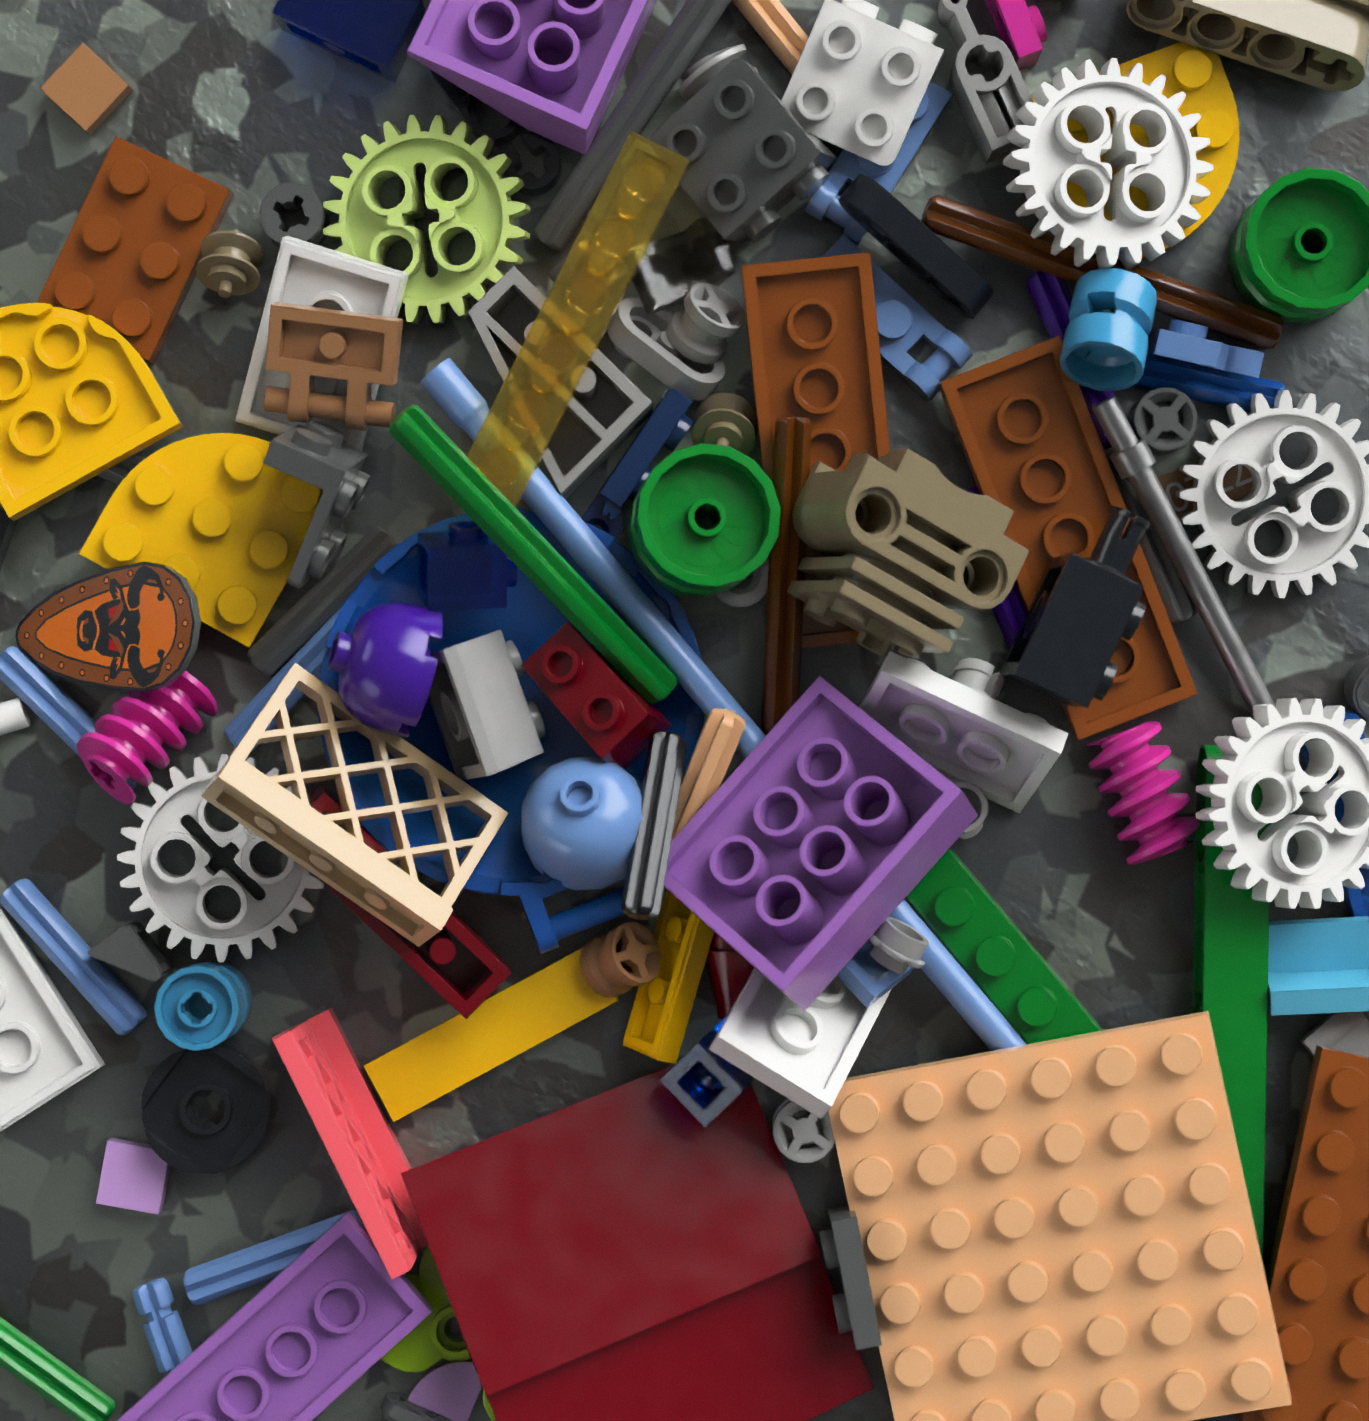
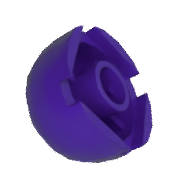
[328,602,443,738]

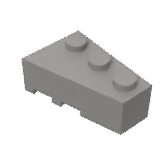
[468,266,653,500]

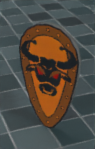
[16,562,201,692]

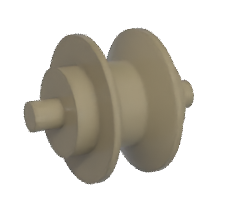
[196,229,264,298]
[692,393,757,456]

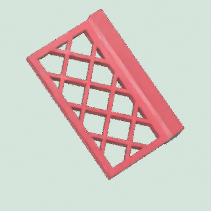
[272,1007,428,1280]

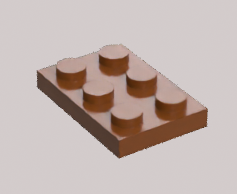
[37,136,234,365]

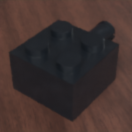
[999,506,1150,708]

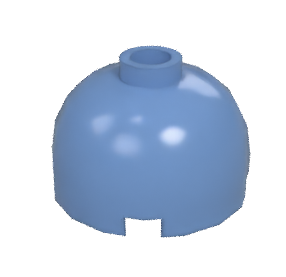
[521,756,642,890]

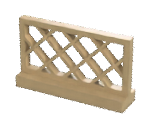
[201,663,508,947]

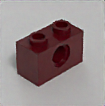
[521,621,672,769]

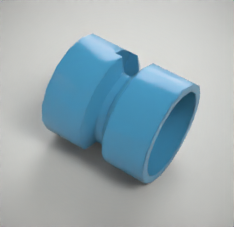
[1060,268,1157,391]
[154,960,253,1051]

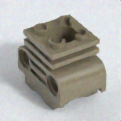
[787,448,1030,659]

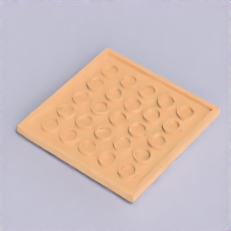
[828,1011,1292,1421]

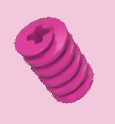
[77,671,218,804]
[1085,721,1200,865]

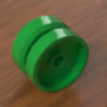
[1228,168,1369,324]
[627,443,781,598]

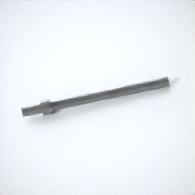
[1092,396,1275,719]

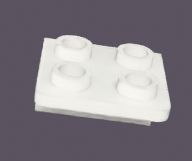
[781,0,944,166]

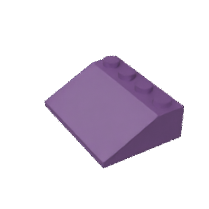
[407,0,658,155]
[664,676,978,1012]

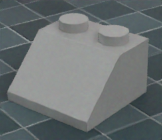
[428,629,545,780]

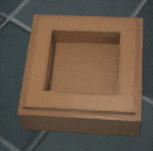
[40,43,133,136]

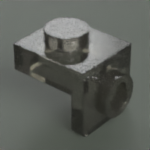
[622,216,735,315]

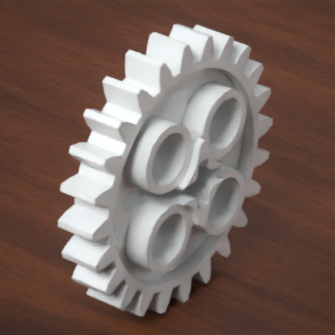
[1003,58,1213,270]
[1175,390,1369,598]
[1195,698,1369,909]
[117,754,324,962]

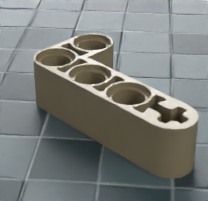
[1126,0,1369,92]

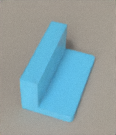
[1268,916,1369,1016]

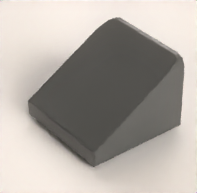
[87,922,174,982]

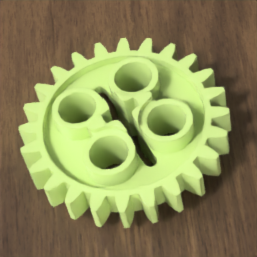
[323,115,531,325]

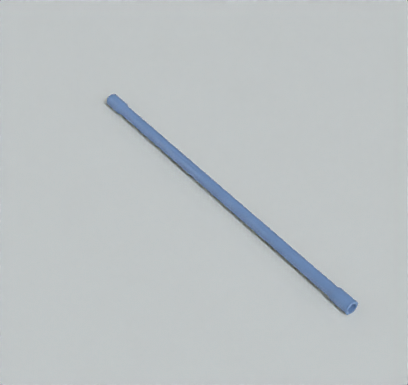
[420,358,1027,1051]

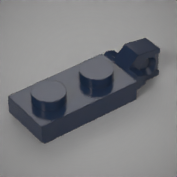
[582,388,694,541]

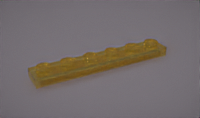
[467,131,690,509]

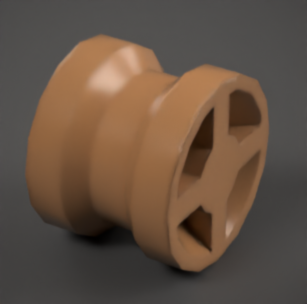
[580,922,662,998]

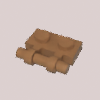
[264,302,403,431]

